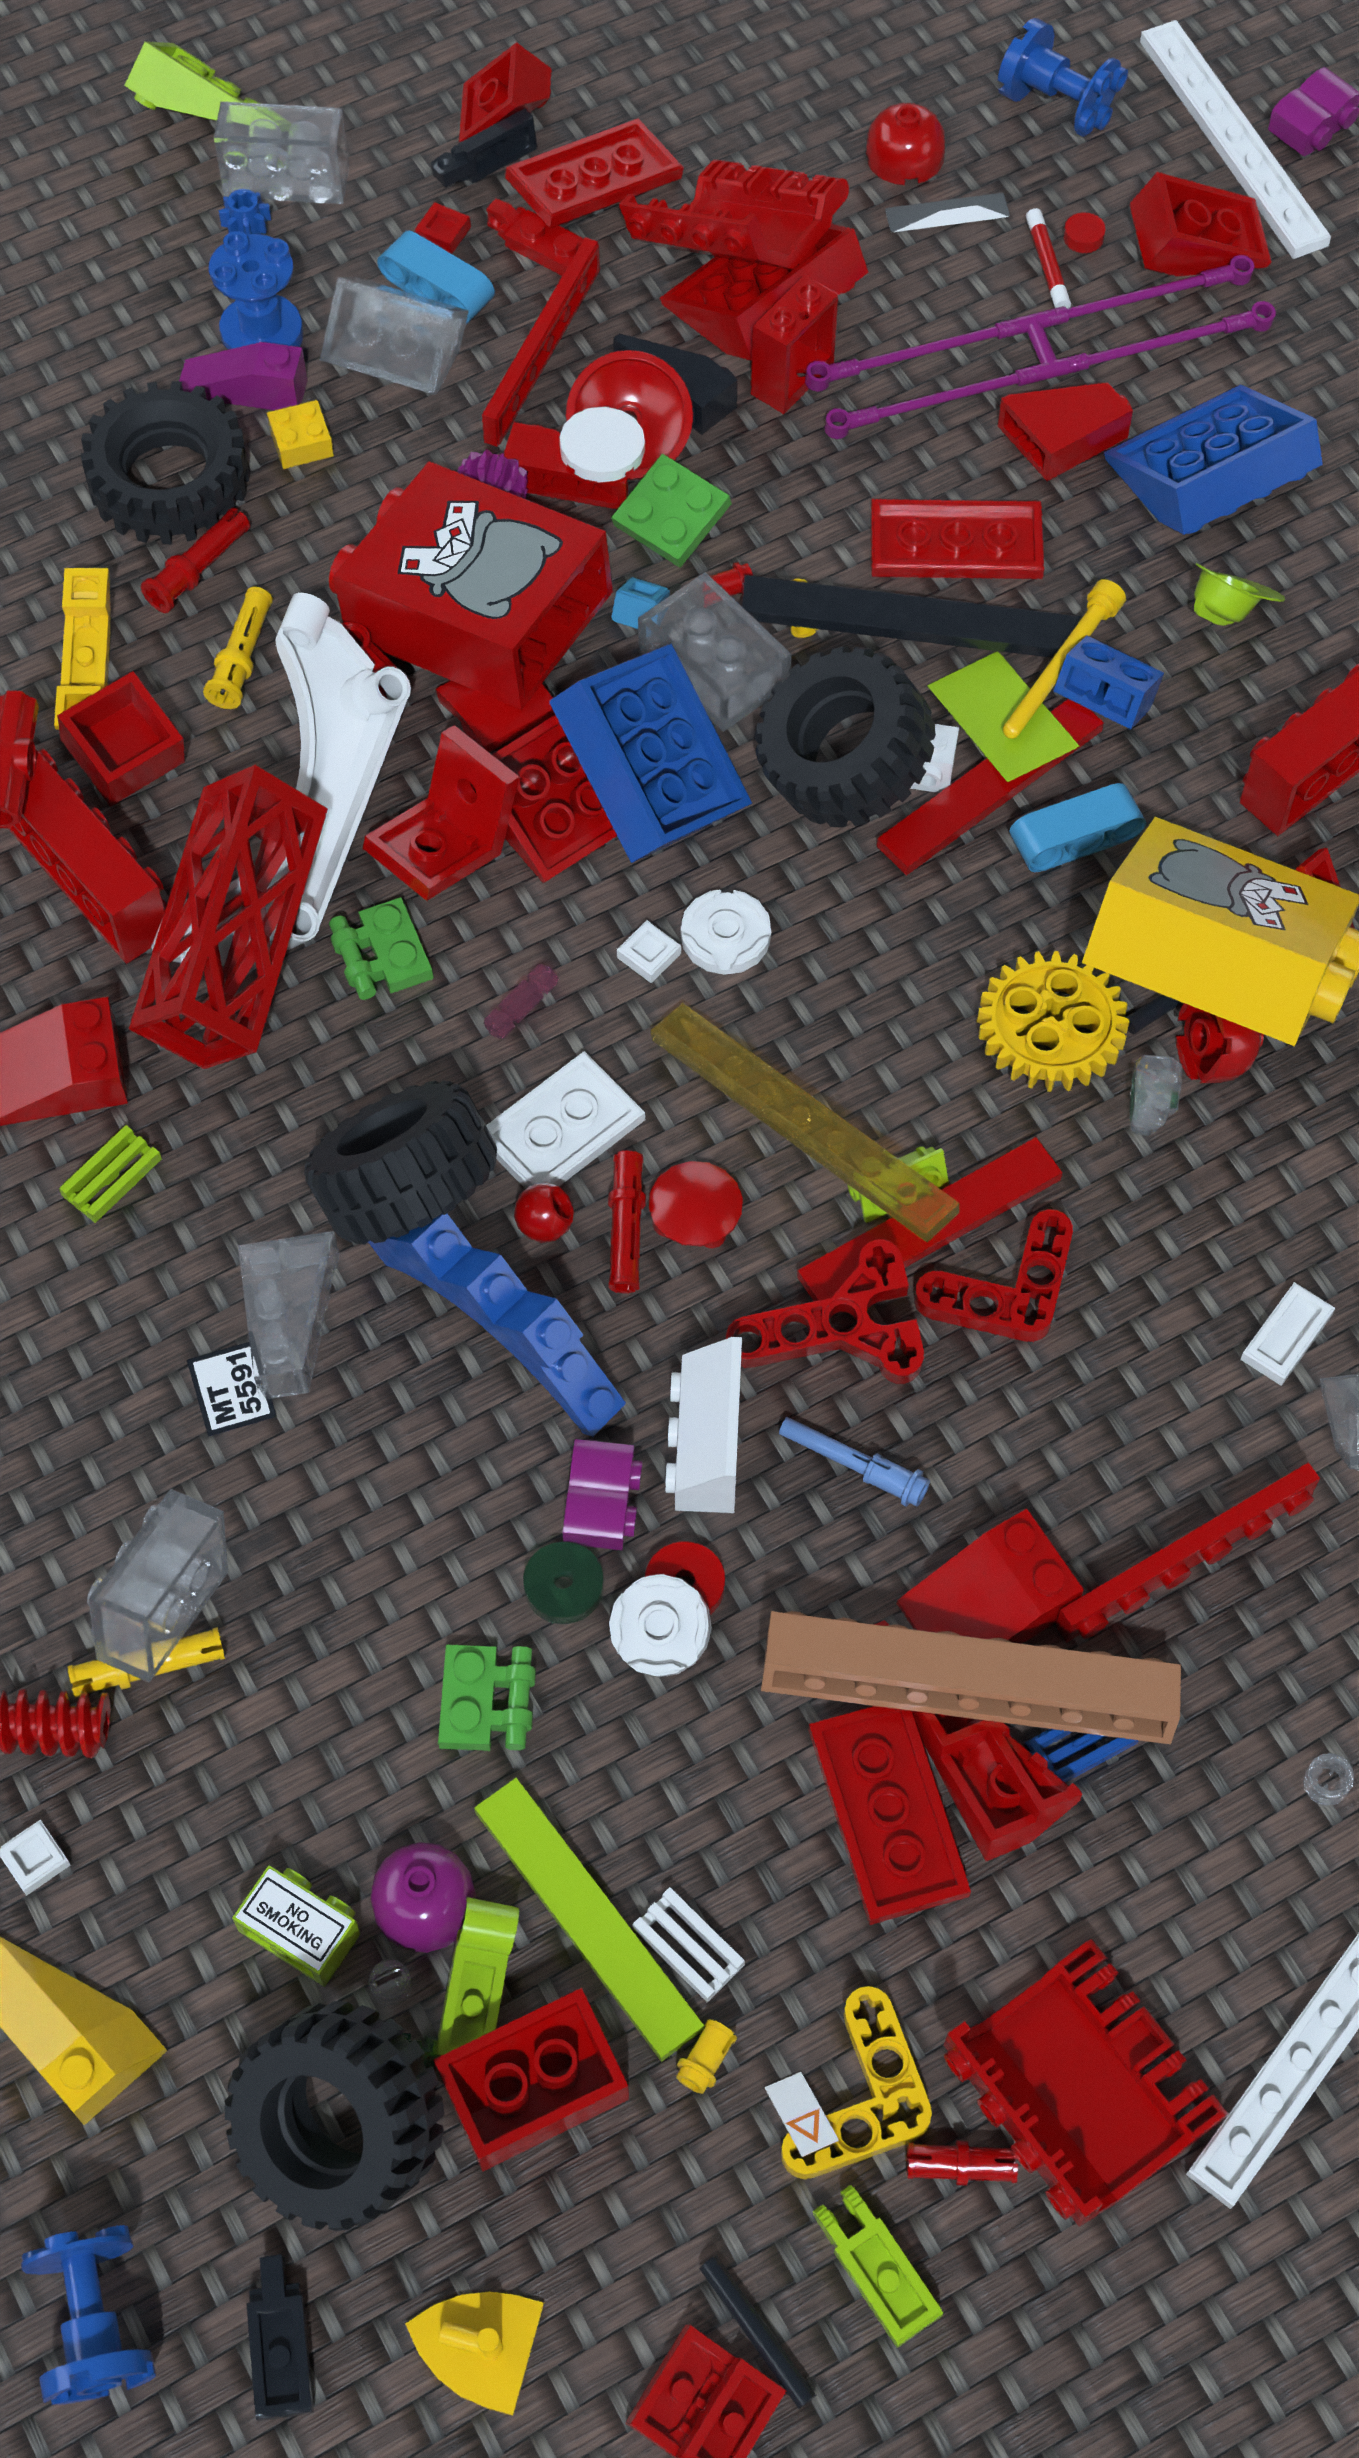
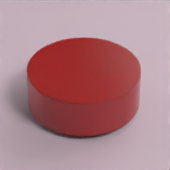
[1064,212,1106,253]

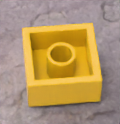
[267,400,334,469]

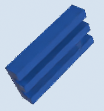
[1024,1729,1139,1783]

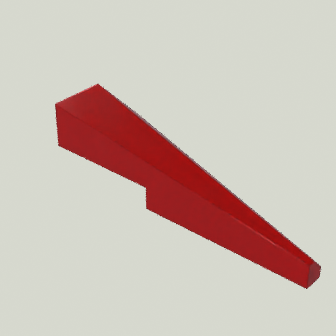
[874,1620,1082,1862]

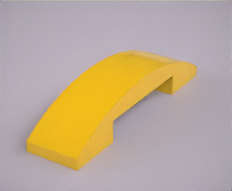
[54,568,110,730]

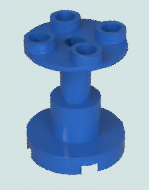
[998,18,1128,136]
[209,231,303,350]
[21,2225,156,2405]

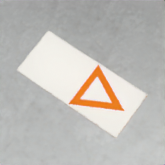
[764,2072,839,2157]

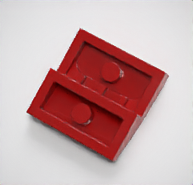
[435,680,555,752]
[625,2325,786,2458]

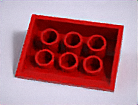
[660,224,869,361]
[470,715,617,883]

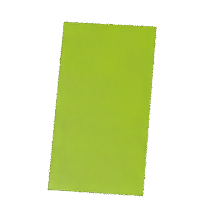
[927,651,1080,782]

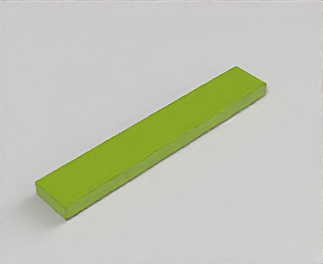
[474,1778,704,2062]

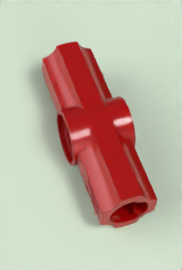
[0,690,39,829]

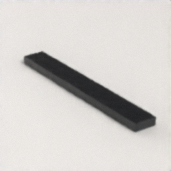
[740,575,1082,658]

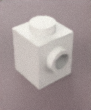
[910,724,959,793]

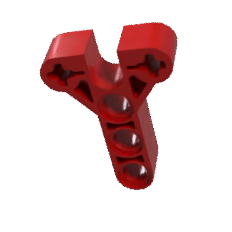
[726,1239,924,1384]

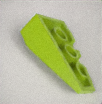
[124,42,292,135]

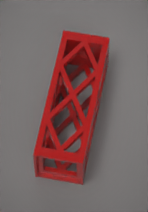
[129,765,328,1069]

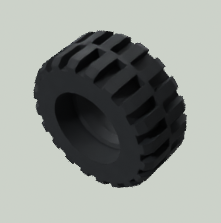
[755,647,936,828]
[304,1080,497,1244]
[224,2001,445,2231]

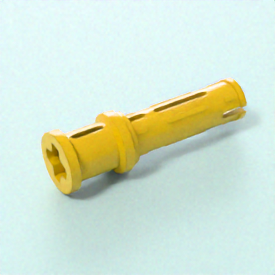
[203,587,273,709]

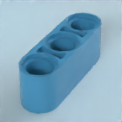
[377,231,495,324]
[1009,783,1146,872]

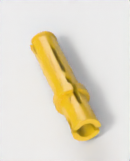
[67,1627,225,1698]

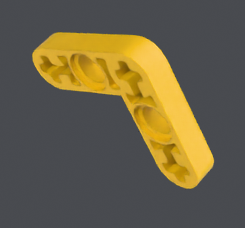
[781,1986,932,2179]

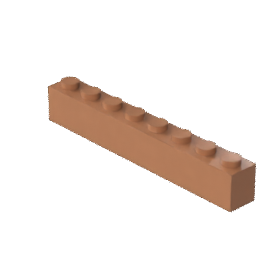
[761,1611,1181,1745]

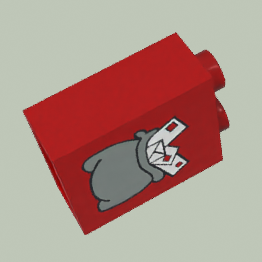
[329,461,613,710]

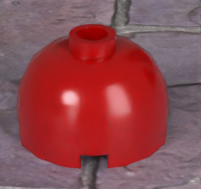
[866,103,945,185]
[1176,1003,1264,1083]

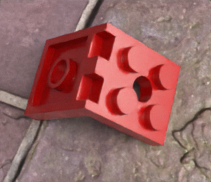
[363,725,519,901]

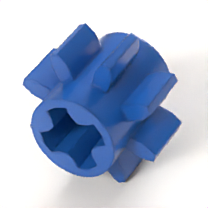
[219,189,271,235]

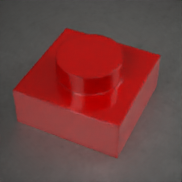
[414,202,471,254]

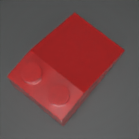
[1129,172,1272,277]
[0,997,128,1126]
[896,1508,1084,1644]

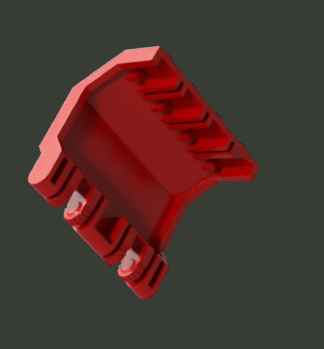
[619,159,849,269]
[943,1939,1229,2227]

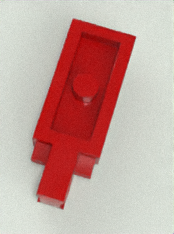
[486,199,584,276]

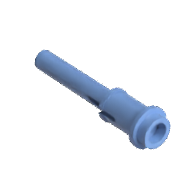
[779,1417,930,1507]

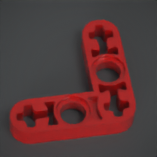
[914,1209,1073,1342]

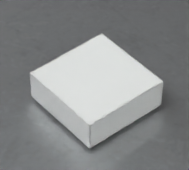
[617,920,681,983]
[0,1820,71,1896]

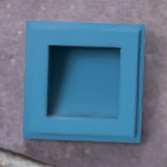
[611,577,670,632]

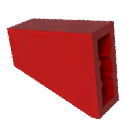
[998,382,1133,481]

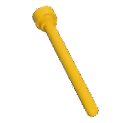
[1003,579,1126,739]

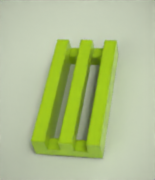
[59,1125,162,1223]

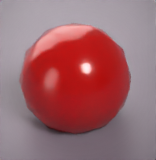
[514,1182,574,1243]

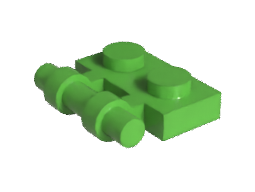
[329,897,433,1000]
[438,1645,536,1751]

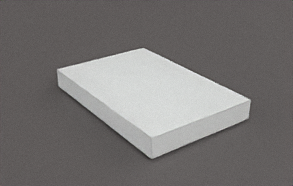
[486,1051,645,1189]

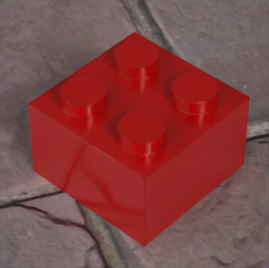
[57,671,185,807]

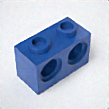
[1053,636,1164,729]

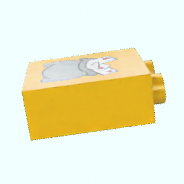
[1082,817,1359,1046]

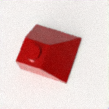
[459,42,552,143]

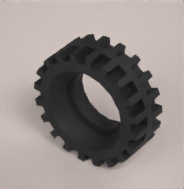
[80,381,249,545]

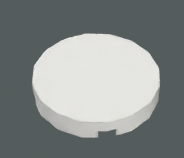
[560,407,645,482]
[680,890,771,975]
[609,1574,712,1677]

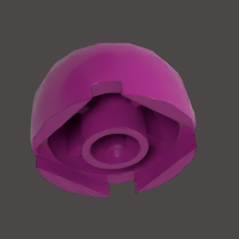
[370,1842,476,1953]

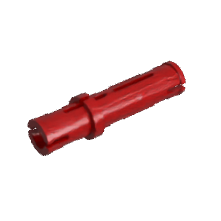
[608,1151,646,1293]

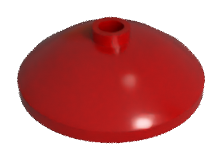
[566,350,693,480]

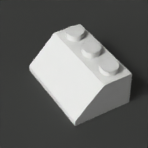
[666,1337,742,1513]

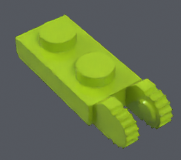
[812,2185,944,2348]

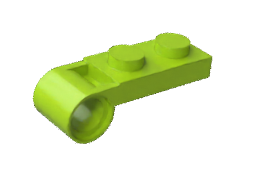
[434,1897,519,2058]

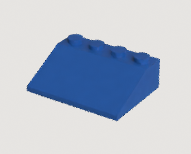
[1104,385,1323,535]
[549,643,752,863]

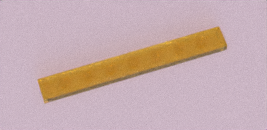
[651,1003,959,1242]

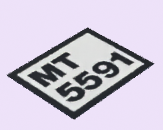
[187,1340,277,1437]

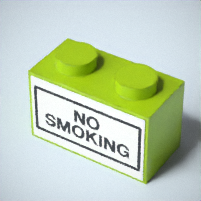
[232,1865,360,1987]

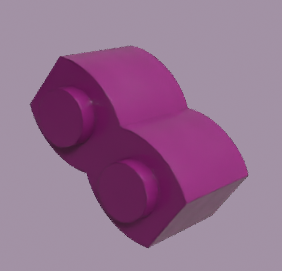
[1268,67,1359,156]
[563,1439,643,1550]

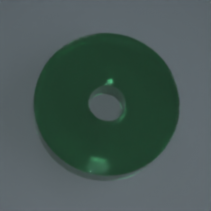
[523,1542,604,1624]

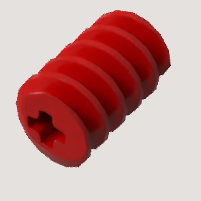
[0,1689,110,1758]

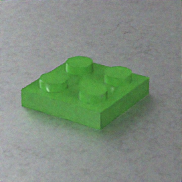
[611,454,732,568]

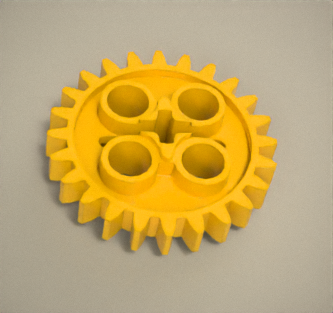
[977,951,1129,1092]

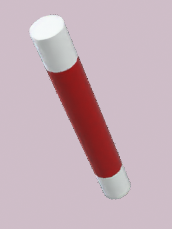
[1026,209,1071,308]

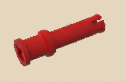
[141,508,250,613]

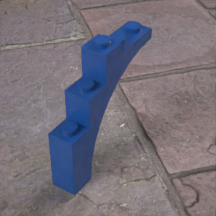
[368,1213,626,1437]

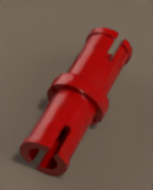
[907,2140,1018,2186]

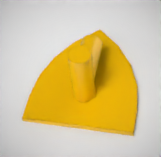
[406,2291,544,2416]

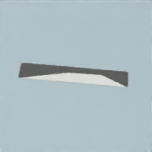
[885,193,1010,232]

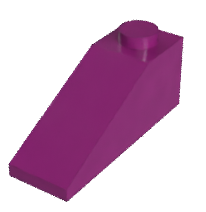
[179,342,308,410]

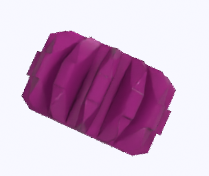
[457,450,528,499]

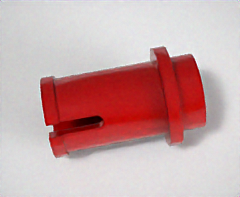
[698,562,753,606]

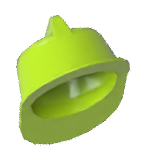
[1194,563,1285,626]

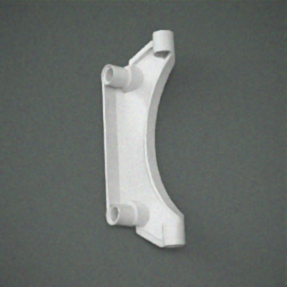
[151,593,411,966]

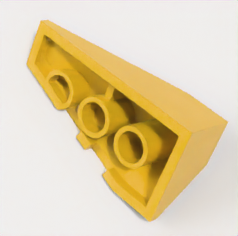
[0,1937,167,2125]

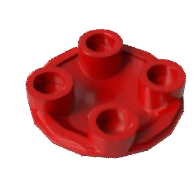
[649,1161,743,1248]

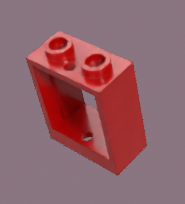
[751,274,838,415]

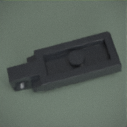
[430,108,537,188]
[246,2254,314,2421]

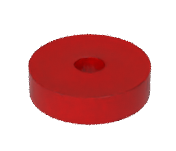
[645,1541,725,1615]

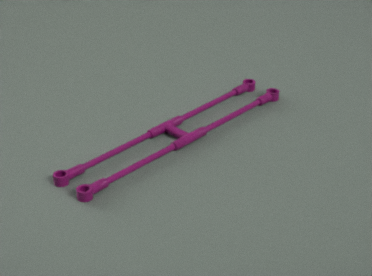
[805,255,1276,439]

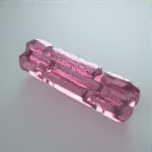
[483,964,558,1039]

